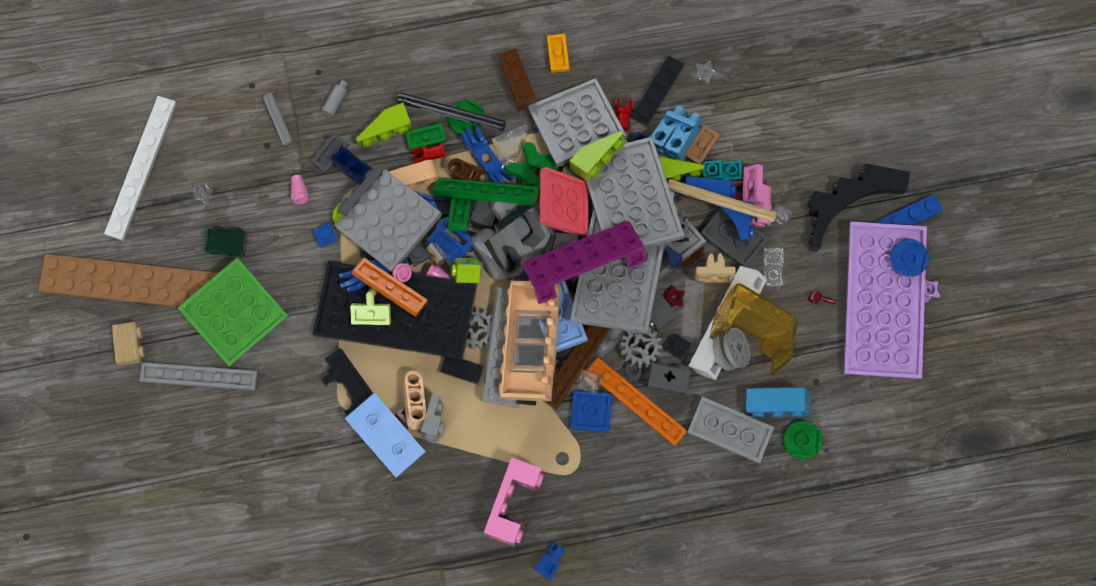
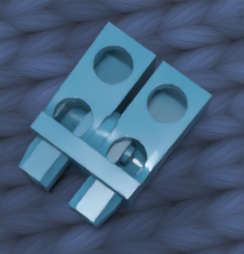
[650,105,702,161]

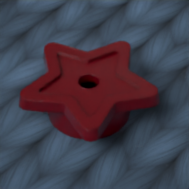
[662,285,686,308]

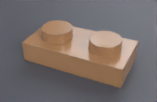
[685,125,720,164]

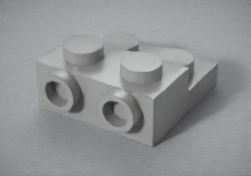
[421,394,446,444]

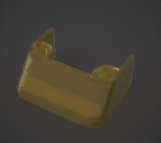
[709,283,798,375]

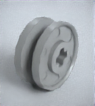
[713,328,750,371]

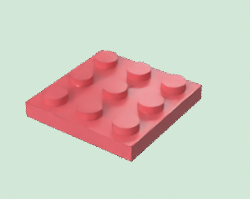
[540,167,588,238]

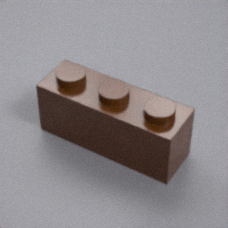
[499,48,536,112]

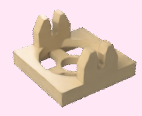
[693,254,736,283]

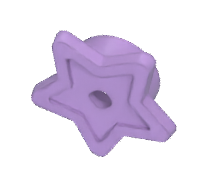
[925,279,940,302]

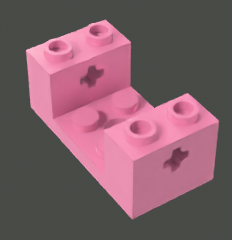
[484,457,544,546]

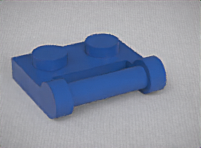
[426,216,473,264]

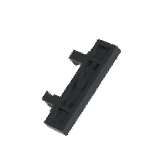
[322,348,373,416]

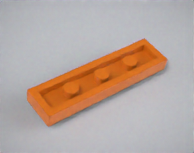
[352,258,428,317]

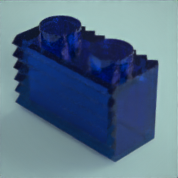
[332,146,373,185]

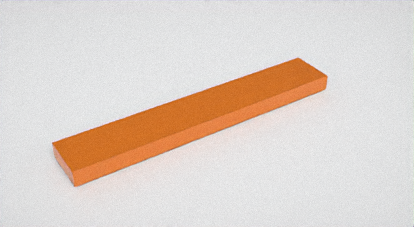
[585,357,687,446]

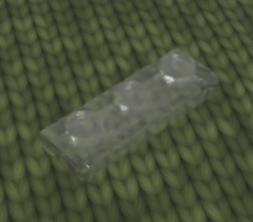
[681,280,705,339]

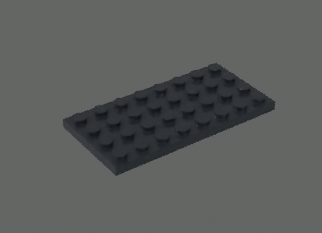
[312,261,478,360]

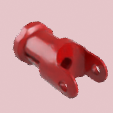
[615,98,632,132]
[411,143,446,164]

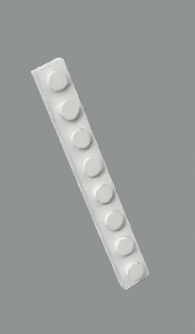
[104,96,177,241]

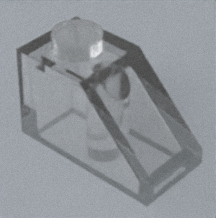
[492,124,528,164]

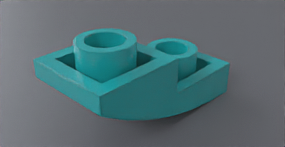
[703,160,743,180]

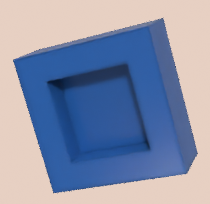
[313,223,338,248]

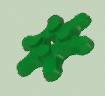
[505,142,561,196]

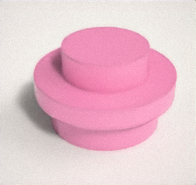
[392,263,412,282]

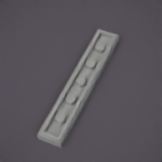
[139,362,258,391]

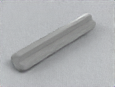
[263,93,292,145]

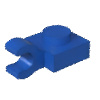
[534,542,565,580]

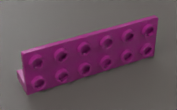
[522,221,647,304]

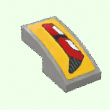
[427,242,448,266]

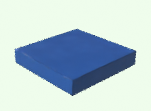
[570,390,612,433]

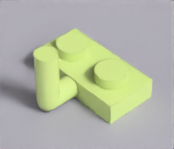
[350,287,391,325]

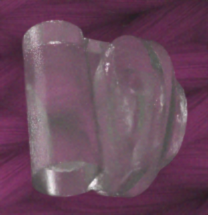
[772,203,793,224]

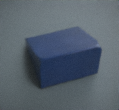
[665,246,683,273]

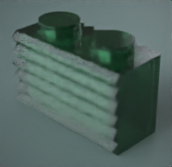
[204,226,248,257]

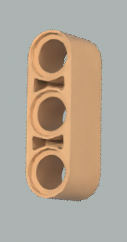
[389,160,439,189]
[403,370,426,430]

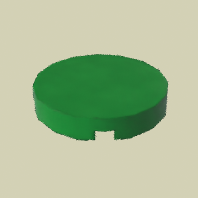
[448,100,485,136]
[783,420,823,460]

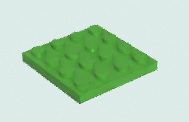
[178,258,288,366]

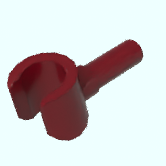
[808,292,837,305]

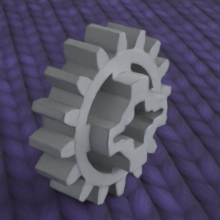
[466,308,493,350]
[620,327,662,368]

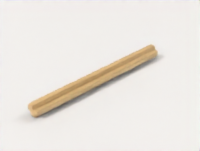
[667,179,777,222]

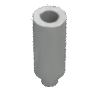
[321,80,348,117]

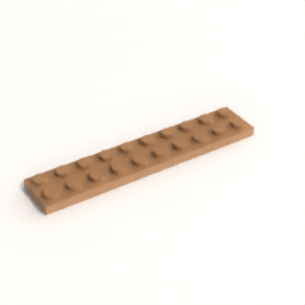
[38,254,218,308]

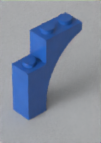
[685,176,756,242]

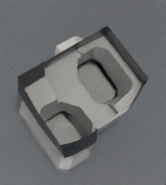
[471,201,556,281]

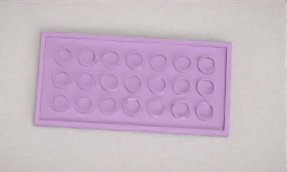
[843,222,927,379]

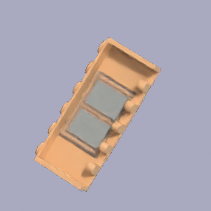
[499,281,561,401]

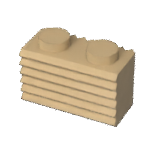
[112,322,145,366]

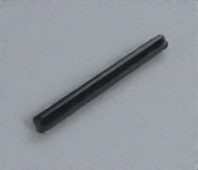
[397,92,506,131]

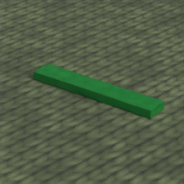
[432,178,540,206]

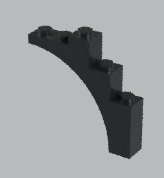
[807,163,910,252]

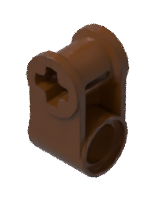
[448,158,485,181]

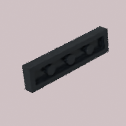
[631,55,684,127]

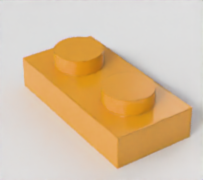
[547,34,570,73]

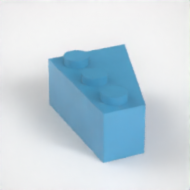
[746,388,812,418]

